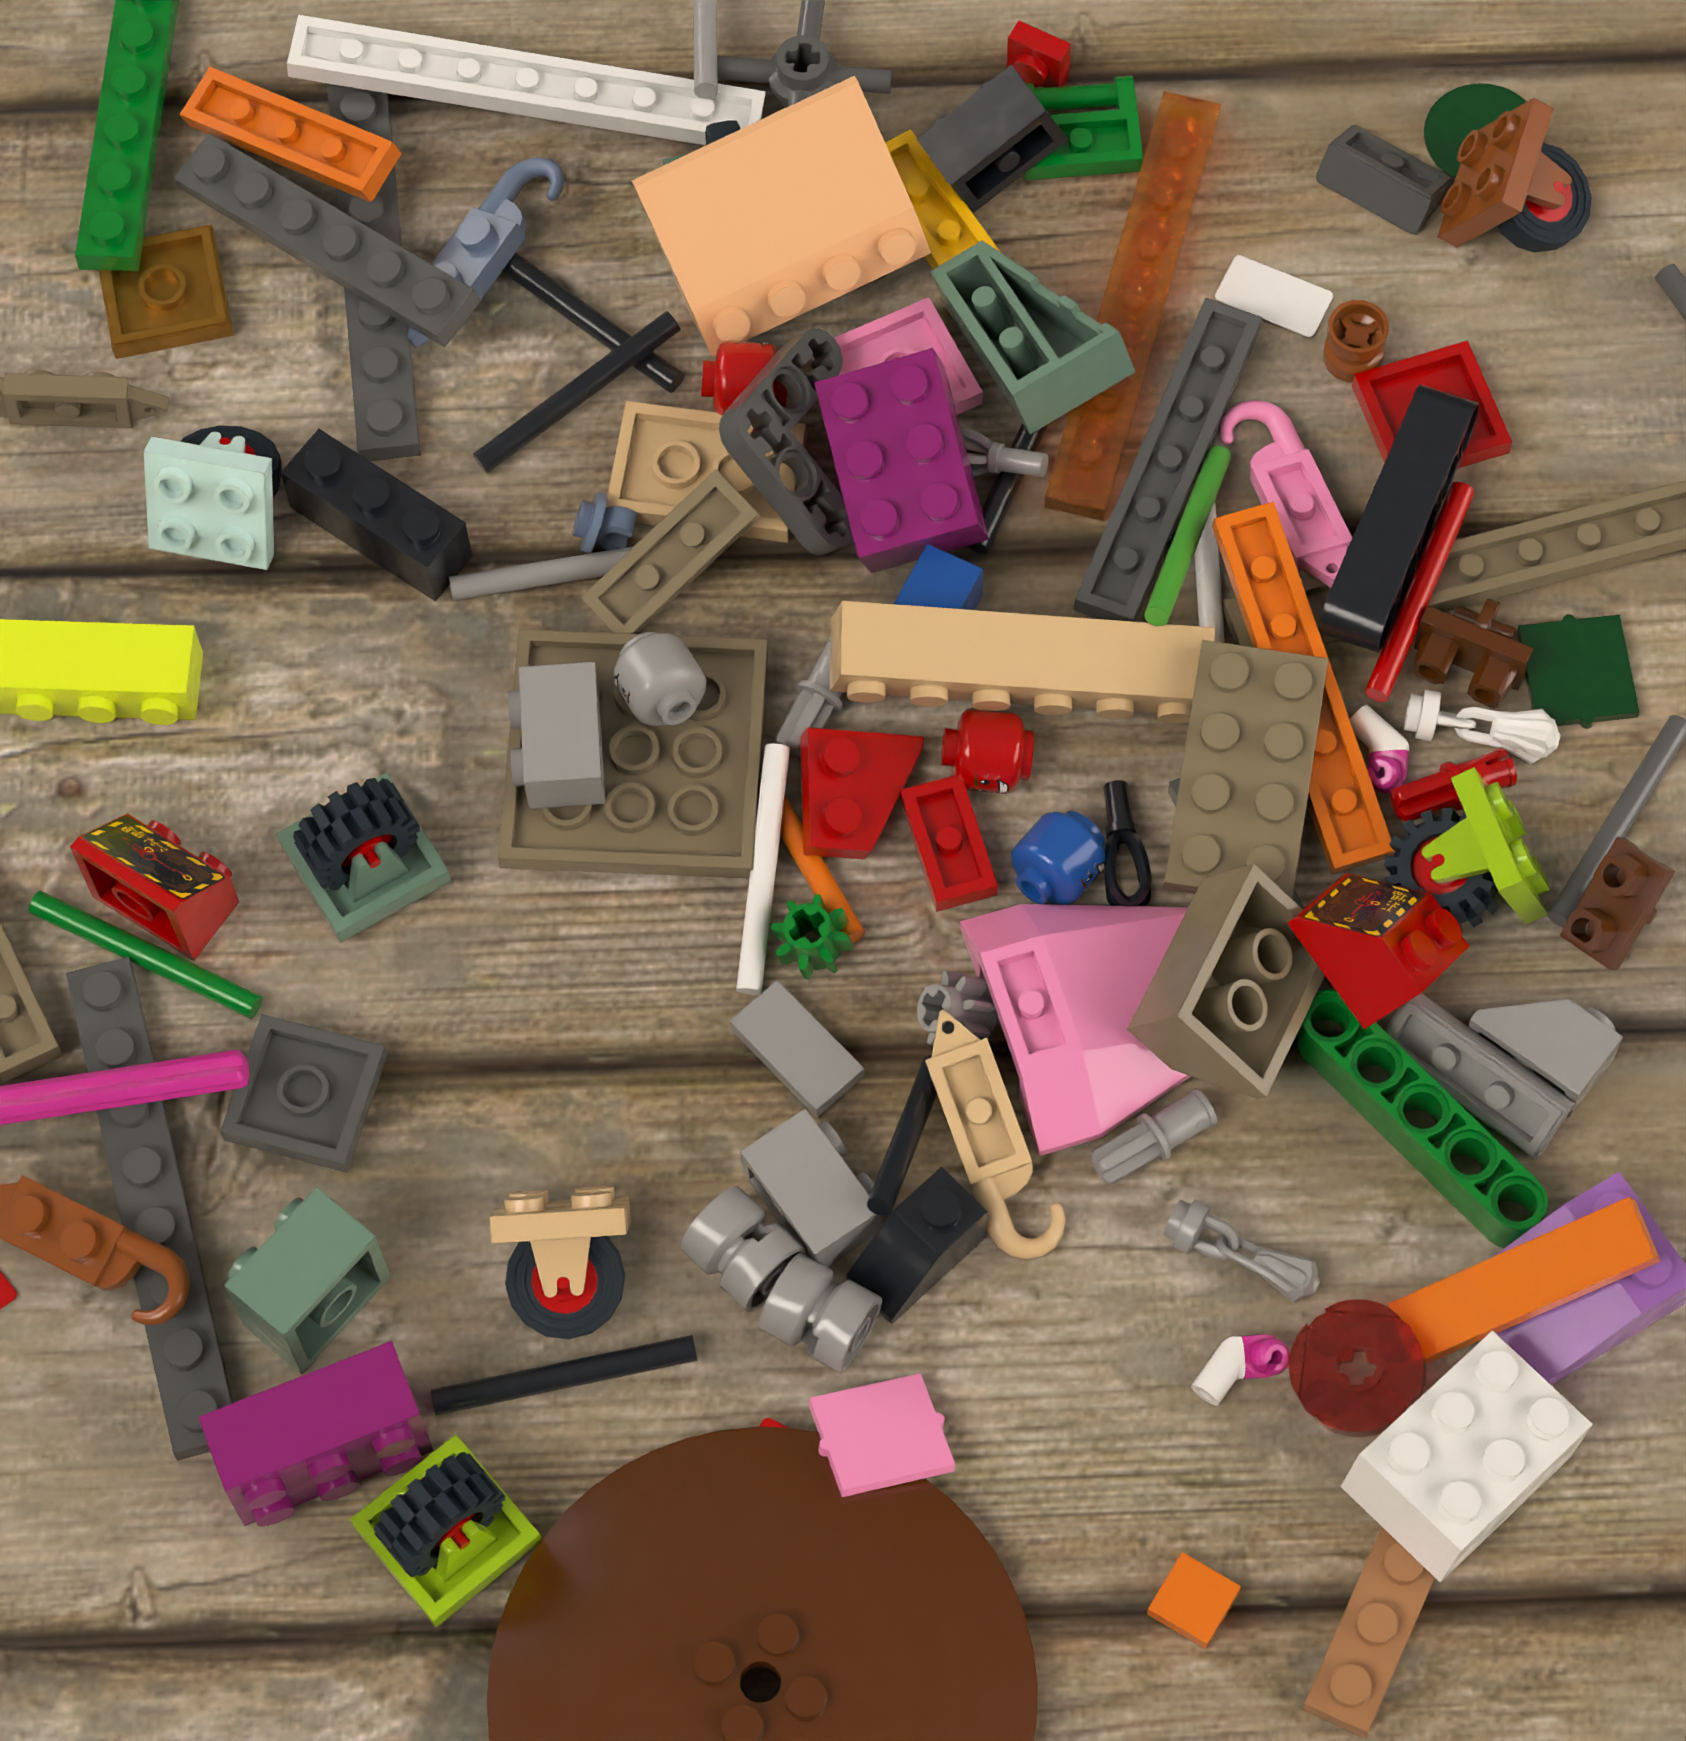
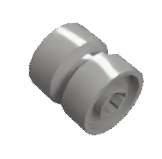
[680,1186,806,1312]
[758,1253,882,1374]

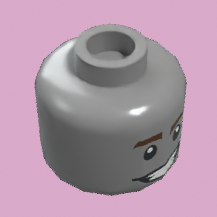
[614,632,706,726]

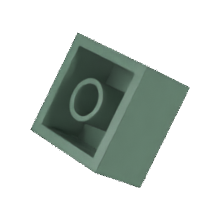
[224,1186,391,1375]

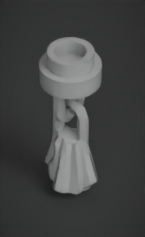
[1163,1200,1321,1303]

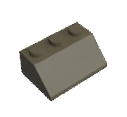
[1127,863,1325,1099]

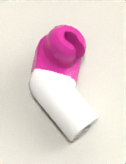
[1350,705,1409,793]
[1191,1334,1290,1406]

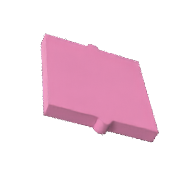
[809,1373,956,1497]

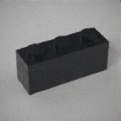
[281,428,473,601]

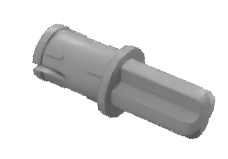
[776,636,843,757]
[1090,1088,1218,1184]

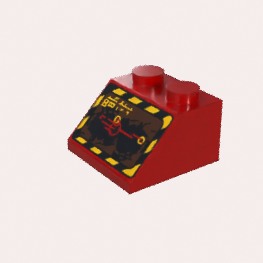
[70,813,239,961]
[1287,873,1470,1029]

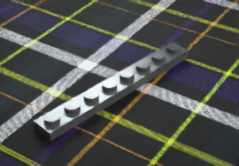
[327,83,421,461]
[66,957,233,1461]

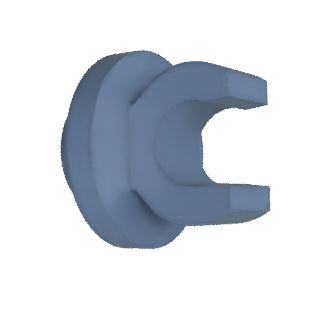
[572,492,637,553]

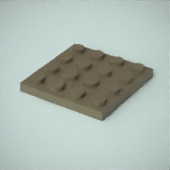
[498,629,768,879]

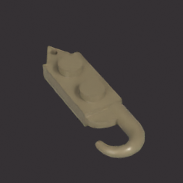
[0,369,169,428]

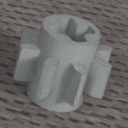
[917,971,998,1045]

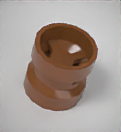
[1323,300,1389,383]

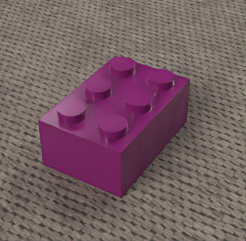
[814,348,989,573]
[198,1341,434,1526]

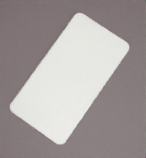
[1215,255,1333,337]

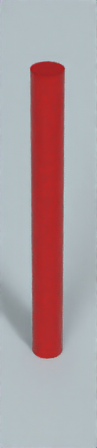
[1364,482,1475,702]

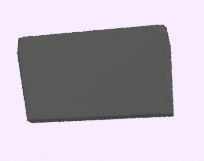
[1316,125,1454,234]

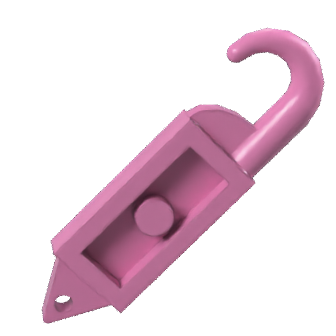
[1219,400,1352,588]

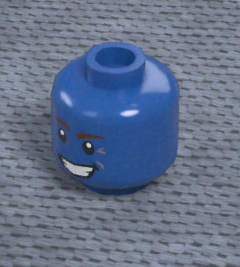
[1011,811,1106,905]

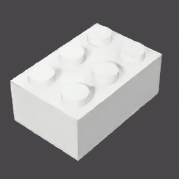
[1341,1330,1593,1582]

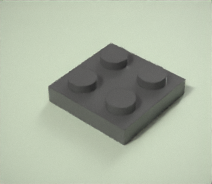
[220,1014,387,1173]

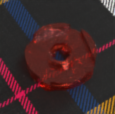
[1289,1299,1427,1437]

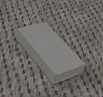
[729,980,865,1118]

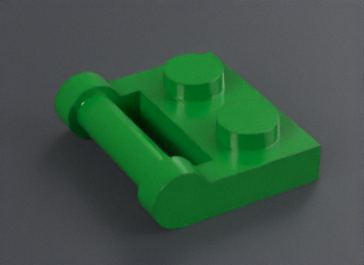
[1024,75,1143,180]

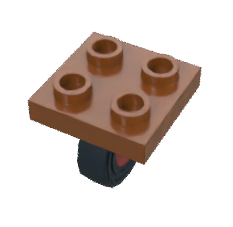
[1437,98,1592,253]

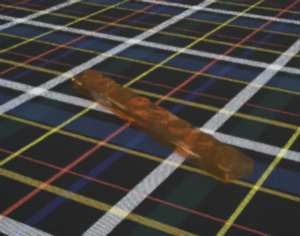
[1044,91,1221,521]

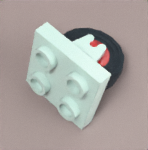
[144,425,282,570]

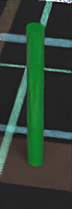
[28,890,262,1019]

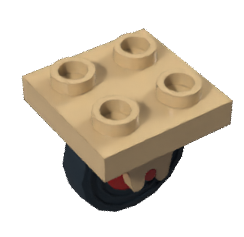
[489,1186,631,1340]

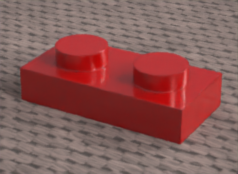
[900,775,998,912]

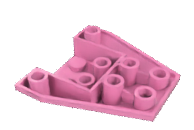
[960,904,1191,1156]

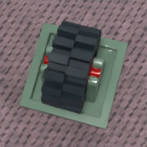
[276,772,451,943]

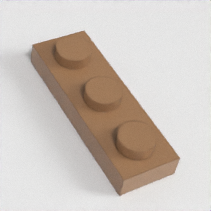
[1302,1527,1435,1739]

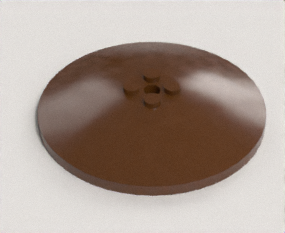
[487,1427,1038,1741]

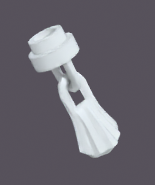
[1404,689,1561,764]

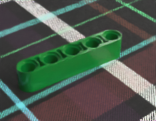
[1296,990,1548,1248]

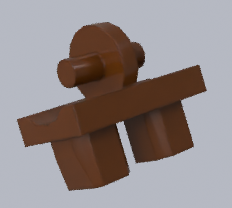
[1413,598,1533,708]
[1560,837,1675,970]

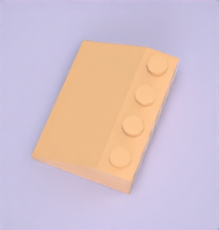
[632,76,931,357]

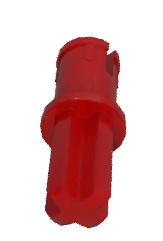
[1390,747,1517,822]

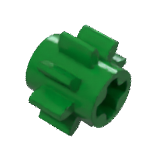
[771,894,854,979]

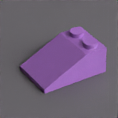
[1477,1172,1686,1385]

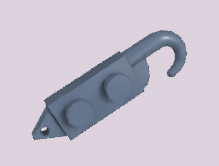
[408,157,565,348]

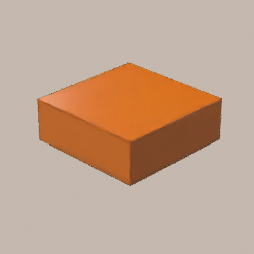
[1147,1552,1241,1649]

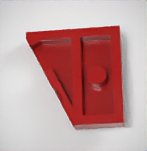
[800,727,924,860]

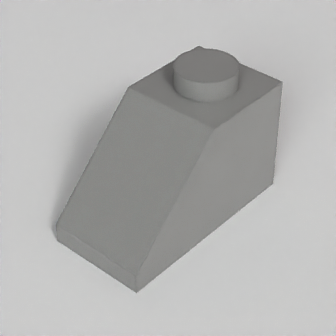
[1468,999,1623,1117]

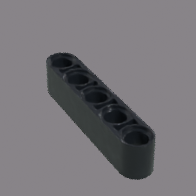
[1318,384,1480,653]

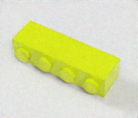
[0,619,203,725]

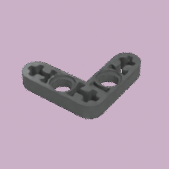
[719,328,853,555]

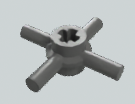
[717,0,892,108]

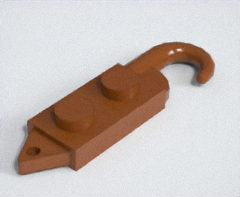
[0,1175,190,1326]

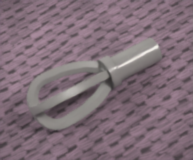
[960,426,1048,478]

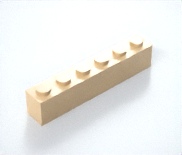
[830,601,1215,724]

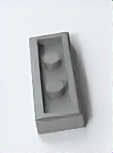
[1385,993,1575,1159]

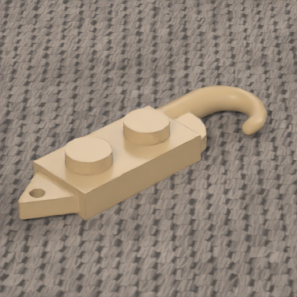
[925,1010,1066,1260]

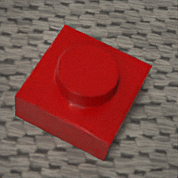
[1007,20,1071,88]

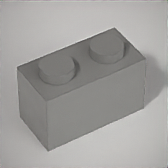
[508,662,605,809]
[740,1108,881,1268]

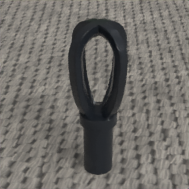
[1103,780,1152,906]

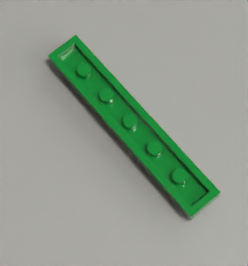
[75,0,179,271]

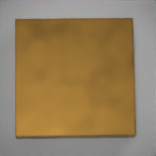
[98,224,234,359]

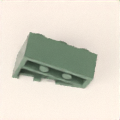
[930,240,1136,435]

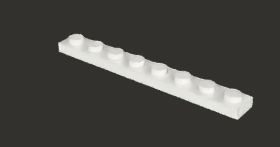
[287,15,765,146]

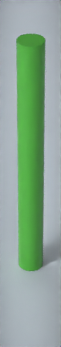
[1144,445,1231,626]

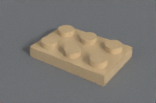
[605,401,807,543]

